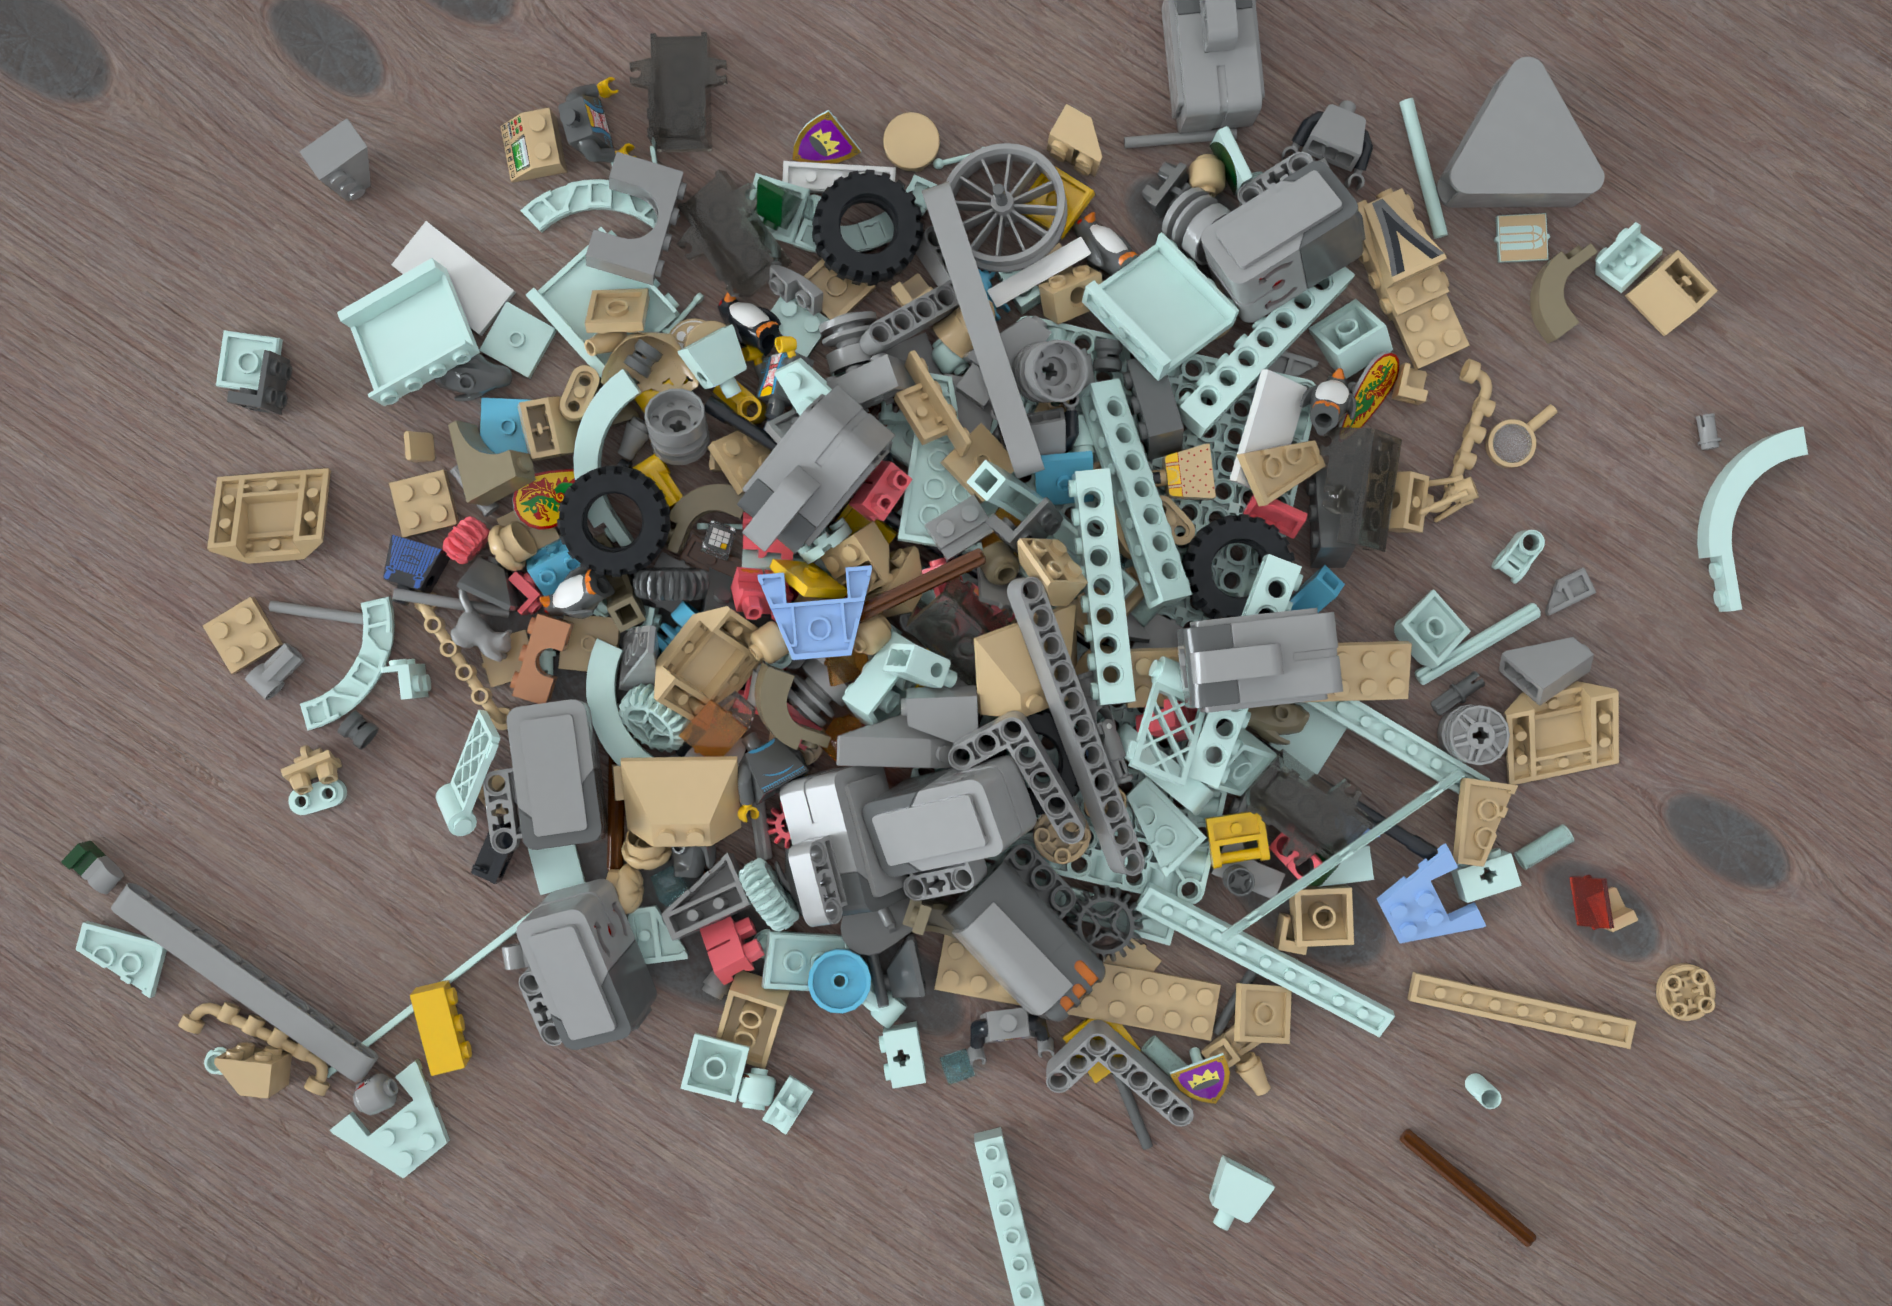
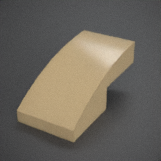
[1201,1024,1261,1068]

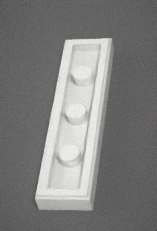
[782,161,896,194]

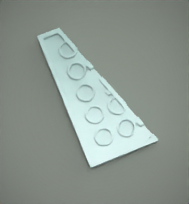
[897,373,983,552]

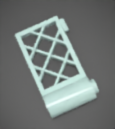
[1125,656,1205,787]
[436,710,500,836]

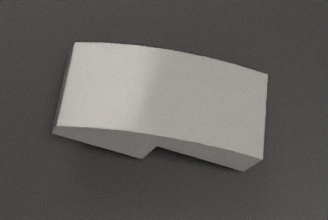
[769,264,823,316]

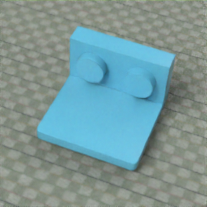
[526,539,581,596]

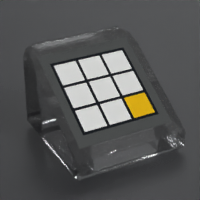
[700,520,736,560]

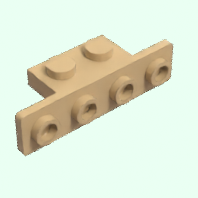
[894,350,972,457]

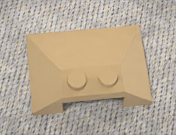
[207,468,331,564]
[974,602,1077,717]
[654,606,763,730]
[1504,681,1619,785]
[620,756,741,847]

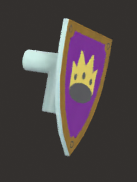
[792,110,861,164]
[1170,1047,1230,1104]

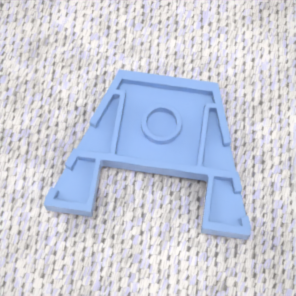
[758,565,872,660]
[1376,843,1486,943]

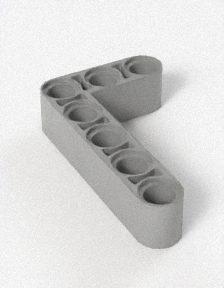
[860,226,960,356]
[948,711,1086,844]
[1046,1020,1194,1127]

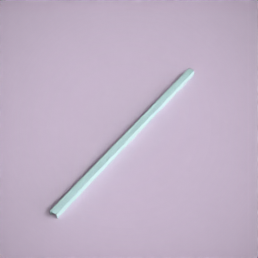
[1221,768,1465,941]
[327,910,533,1078]

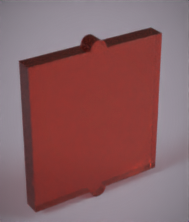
[1570,874,1614,930]

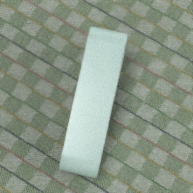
[1117,722,1214,816]

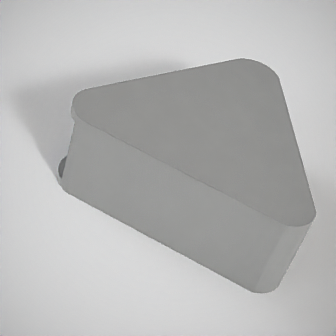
[1436,57,1605,208]

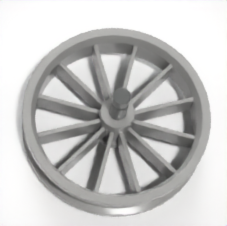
[946,143,1068,272]

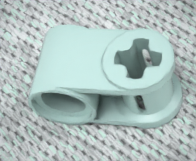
[1491,530,1545,584]

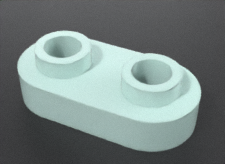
[288,779,347,815]

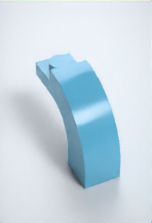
[1289,565,1345,613]

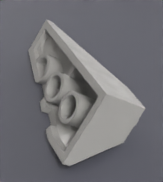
[618,625,660,691]
[836,715,954,768]

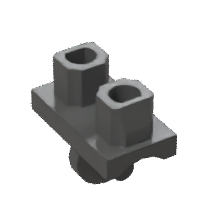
[1141,162,1192,219]

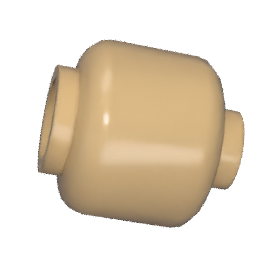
[1189,154,1226,197]
[853,614,891,655]
[749,621,789,664]

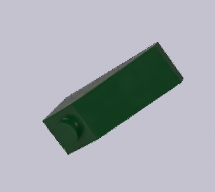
[756,177,803,231]

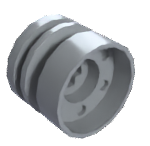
[1162,187,1232,265]
[819,311,886,375]
[1012,340,1088,403]
[644,389,710,465]
[787,658,849,728]
[1437,704,1510,765]

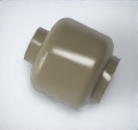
[980,542,1020,585]

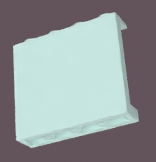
[526,227,680,379]
[1082,232,1239,381]
[337,258,480,406]

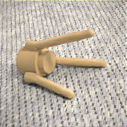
[1419,474,1479,523]

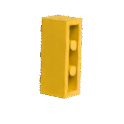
[410,980,472,1076]

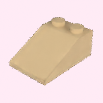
[716,970,790,1069]

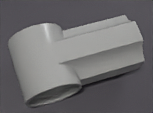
[245,643,305,700]

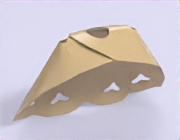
[601,332,699,392]

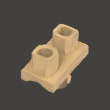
[281,745,342,795]

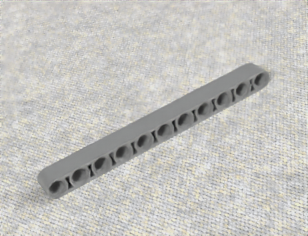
[922,181,1045,479]
[1007,577,1145,876]
[111,883,379,1082]

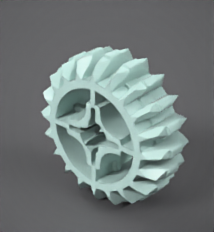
[618,683,694,753]
[739,858,799,932]

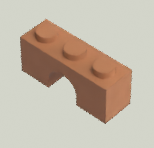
[510,613,574,704]

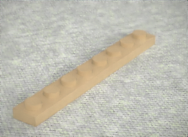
[1407,972,1636,1049]

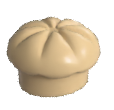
[488,521,537,571]
[621,831,672,870]
[606,863,644,914]

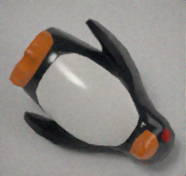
[718,291,781,356]

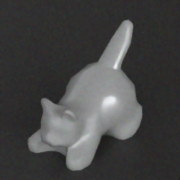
[451,589,512,662]

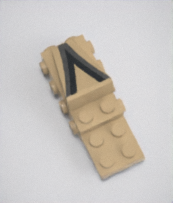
[1357,188,1470,370]

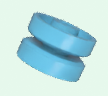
[808,948,871,1014]

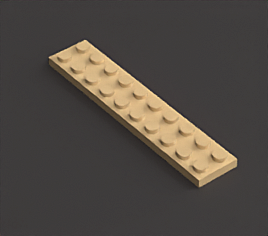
[1125,641,1412,708]
[934,935,1221,1041]

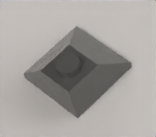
[456,555,523,612]
[883,932,926,998]

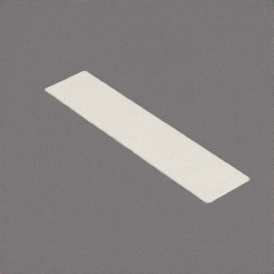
[987,237,1091,308]

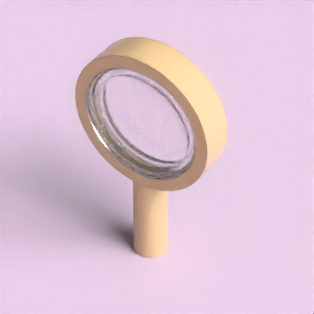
[1485,404,1557,468]

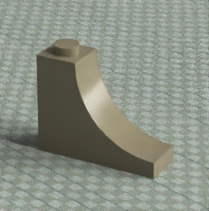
[448,420,536,506]

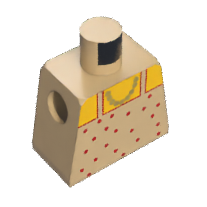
[1151,443,1216,501]

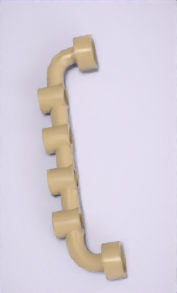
[1425,359,1496,516]
[414,592,512,730]
[178,1002,330,1096]

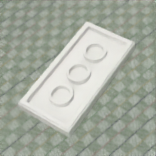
[391,221,516,336]
[1230,369,1308,489]

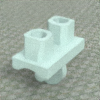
[762,1075,814,1135]

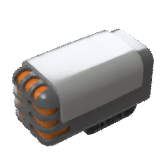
[941,844,1106,1022]

